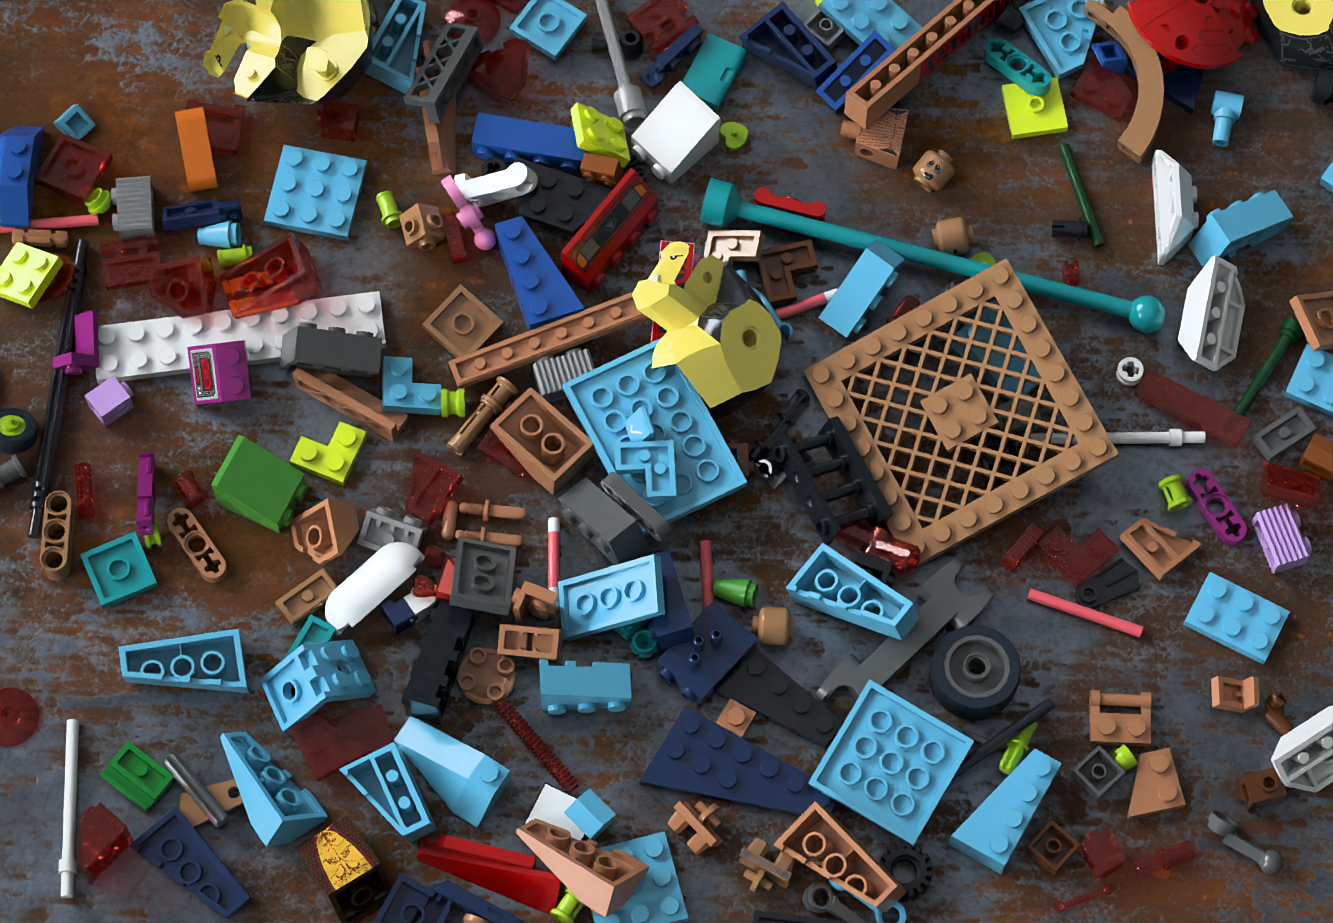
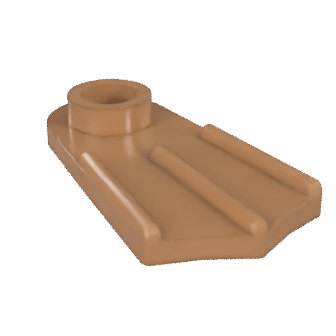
[179,779,244,828]

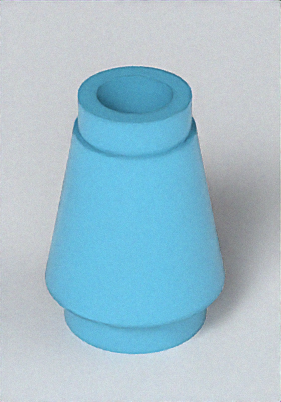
[197,220,242,249]

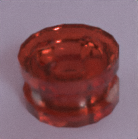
[1062,260,1080,286]

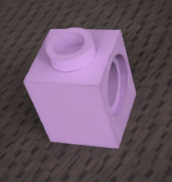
[85,375,134,427]

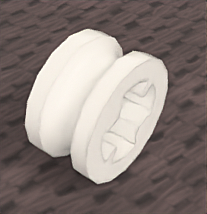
[1116,357,1144,386]

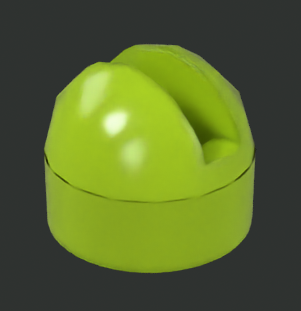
[1112,744,1138,771]

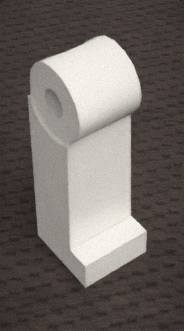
[455,163,538,208]

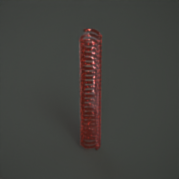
[492,697,579,793]

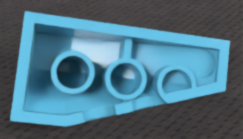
[394,716,511,829]
[220,732,328,846]

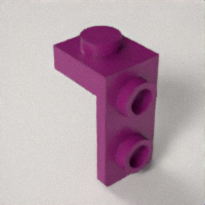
[53,310,99,375]

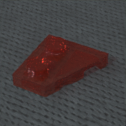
[1070,54,1134,122]
[405,450,464,526]
[289,714,369,782]

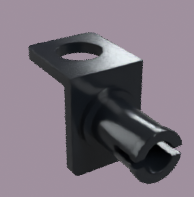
[755,438,812,488]

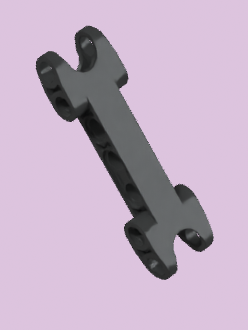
[816,558,996,702]

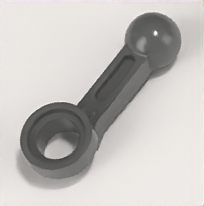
[1207,810,1283,874]
[802,883,873,923]

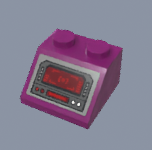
[187,340,253,405]

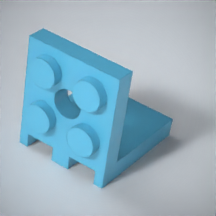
[260,639,376,732]

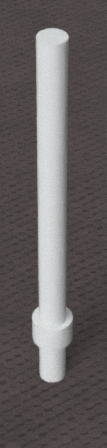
[1030,429,1205,446]
[59,719,79,898]

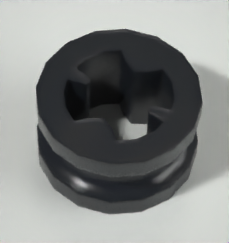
[481,158,506,176]

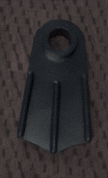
[1074,558,1140,609]

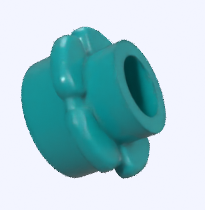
[630,630,659,658]

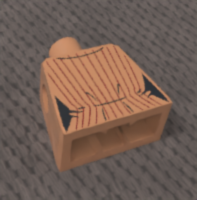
[840,109,909,170]

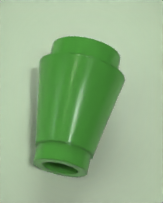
[713,578,759,608]

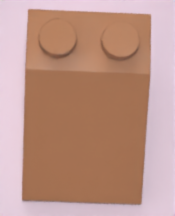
[490,387,594,495]

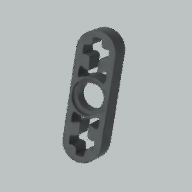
[601,472,672,542]

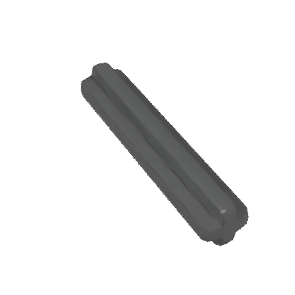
[164,753,229,828]

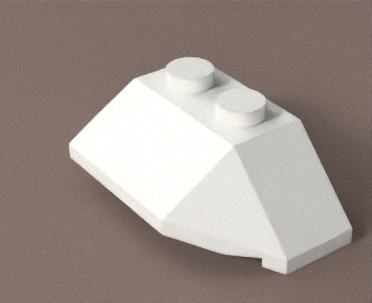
[1152,150,1199,265]
[1178,255,1245,371]
[1271,706,1333,793]

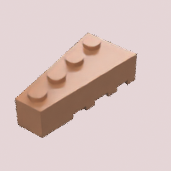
[773,801,907,913]

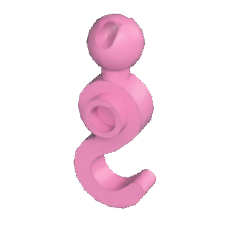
[441,175,496,250]

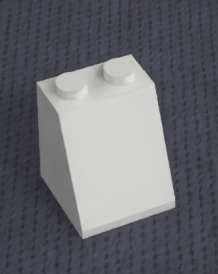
[631,81,720,185]

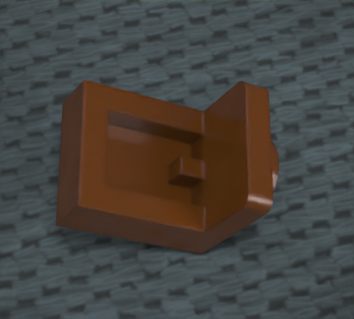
[725,440,754,486]

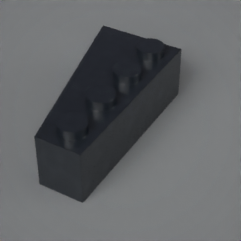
[401,597,477,725]

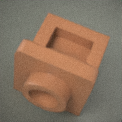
[1211,676,1260,713]

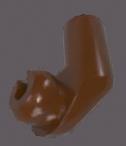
[1265,692,1295,736]

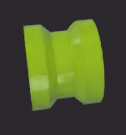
[441,388,465,418]

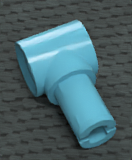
[1211,90,1244,147]

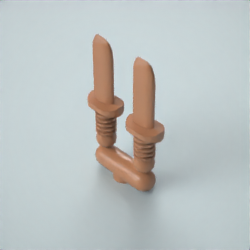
[441,500,527,547]

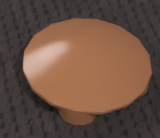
[457,647,516,705]

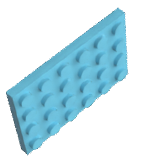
[562,338,747,535]

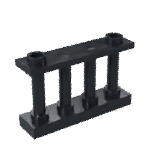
[771,416,893,545]

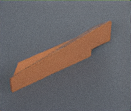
[415,40,456,177]

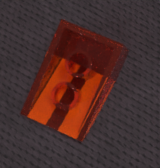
[220,232,323,319]

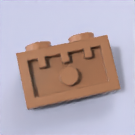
[511,581,560,625]

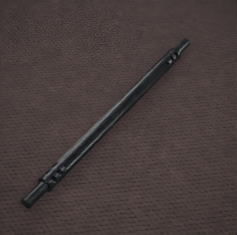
[27,239,89,539]

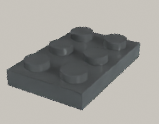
[449,537,516,616]

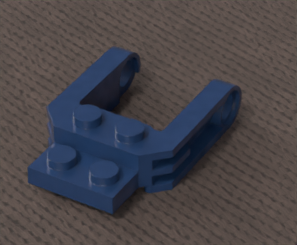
[373,873,525,923]

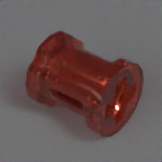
[170,470,208,509]

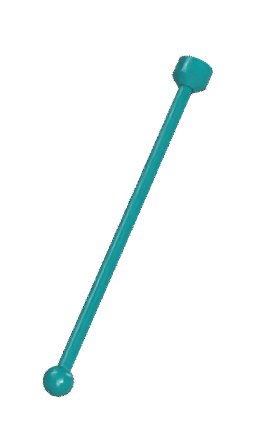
[700,178,1166,333]

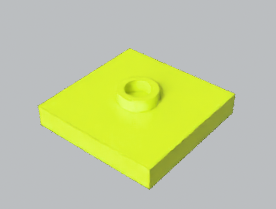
[1001,77,1068,139]

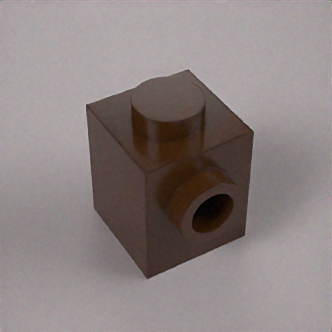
[1239,767,1289,811]

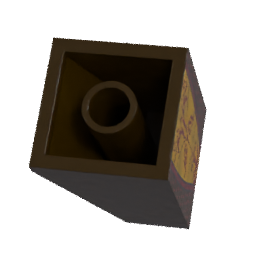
[295,816,392,923]

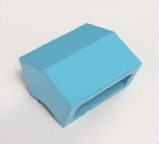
[564,788,616,840]

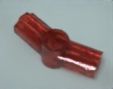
[834,522,921,572]

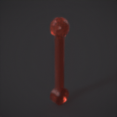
[1053,883,1113,914]

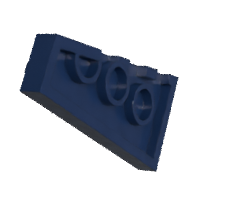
[129,806,253,919]

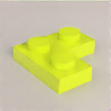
[289,421,367,486]

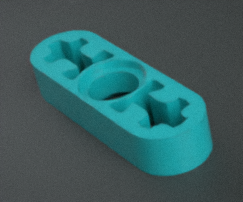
[984,38,1051,97]

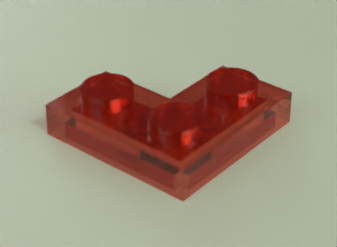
[1035,525,1120,589]

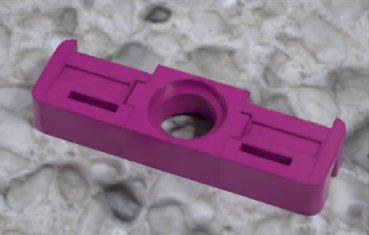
[136,452,157,536]

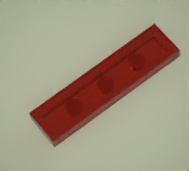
[1134,368,1251,448]

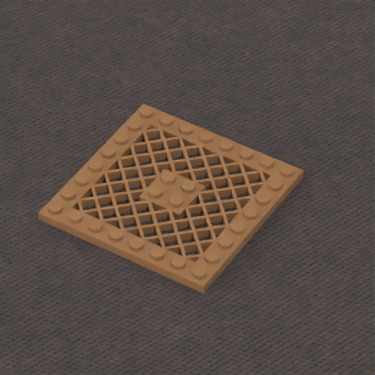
[803,258,1120,570]

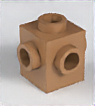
[399,203,446,251]

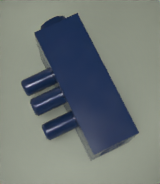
[657,601,758,707]

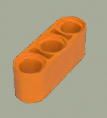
[175,107,218,193]

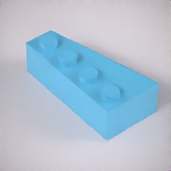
[118,629,249,693]

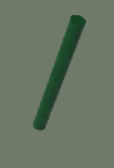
[1059,144,1105,249]

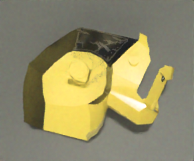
[203,0,373,105]
[1250,0,1333,70]
[632,241,782,421]

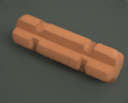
[12,228,69,248]

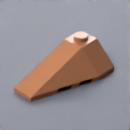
[516,818,649,917]

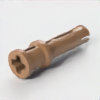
[447,376,518,456]

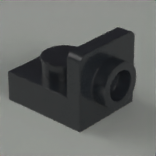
[855,552,896,588]

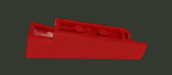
[417,835,562,915]

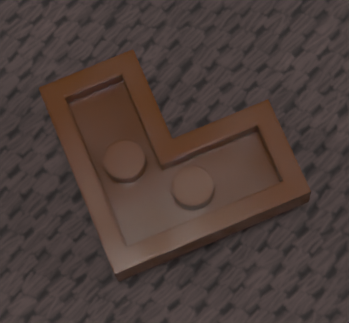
[757,239,818,306]

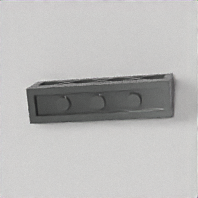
[404,22,483,124]

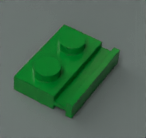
[100,741,176,813]

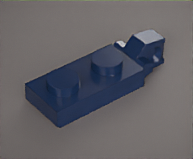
[640,24,703,91]
[161,199,243,231]

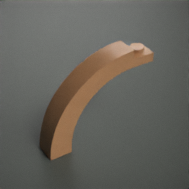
[1084,0,1164,164]

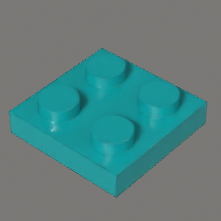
[80,532,158,609]

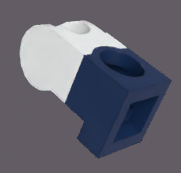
[379,583,437,635]

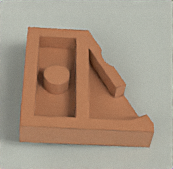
[1119,517,1202,581]
[1127,748,1186,820]

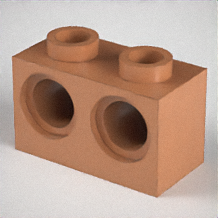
[497,623,564,660]

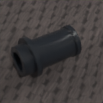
[1052,218,1087,241]

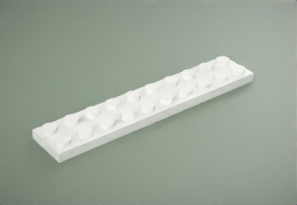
[96,291,387,384]

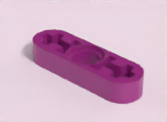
[1186,469,1247,546]

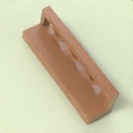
[292,367,409,443]

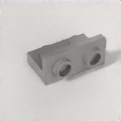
[357,505,428,551]

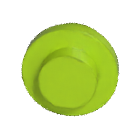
[85,188,111,215]

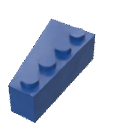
[495,216,585,331]

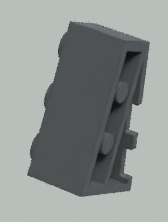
[279,322,382,377]
[559,477,652,566]

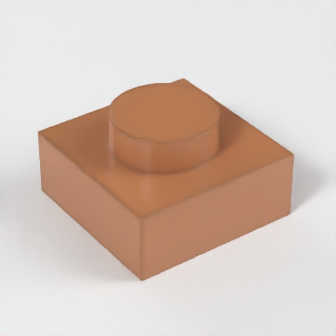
[716,698,756,738]

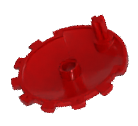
[1127,0,1258,74]

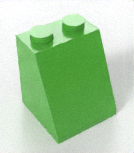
[211,435,308,533]

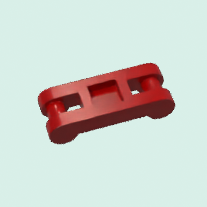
[753,187,827,222]

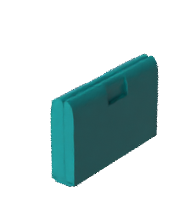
[682,33,748,110]

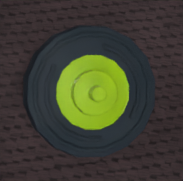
[0,407,37,454]

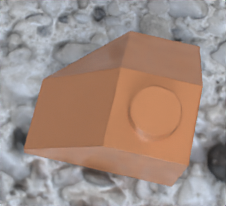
[290,498,359,565]

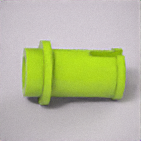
[376,191,402,229]
[217,244,254,268]

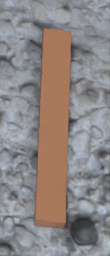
[448,291,649,388]

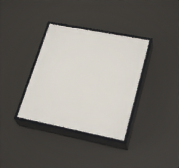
[518,782,587,841]

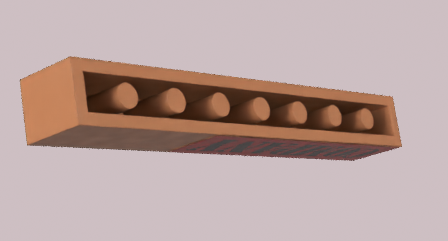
[844,0,1013,129]

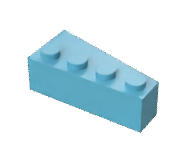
[786,543,920,641]
[948,749,1061,874]

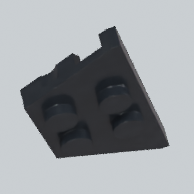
[514,157,613,236]

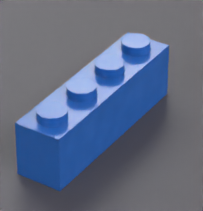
[471,112,588,174]

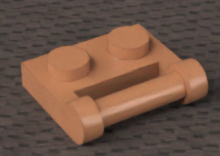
[1089,690,1151,747]

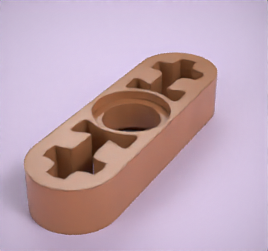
[167,508,227,583]

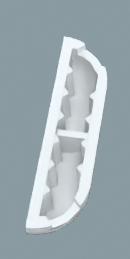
[325,542,425,636]

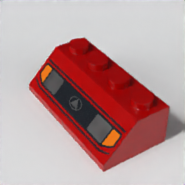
[561,168,659,293]

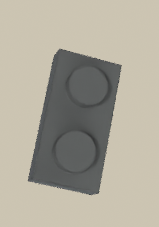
[1251,406,1317,462]

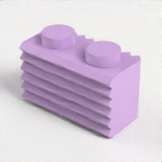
[1252,503,1312,574]

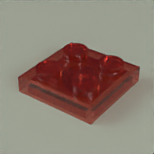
[34,134,113,203]
[1259,462,1321,510]

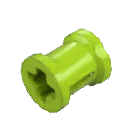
[1158,474,1193,512]
[550,887,586,923]

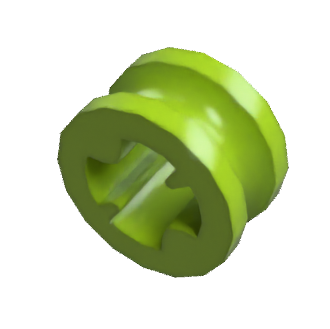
[144,520,162,549]

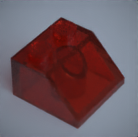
[78,802,134,885]

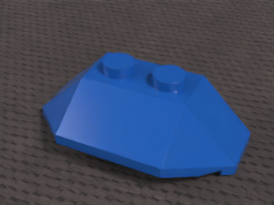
[0,126,44,228]

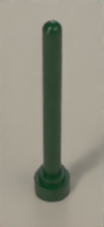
[1223,318,1304,435]

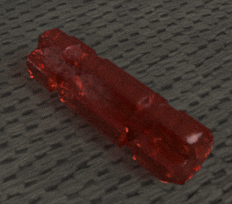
[74,463,95,520]

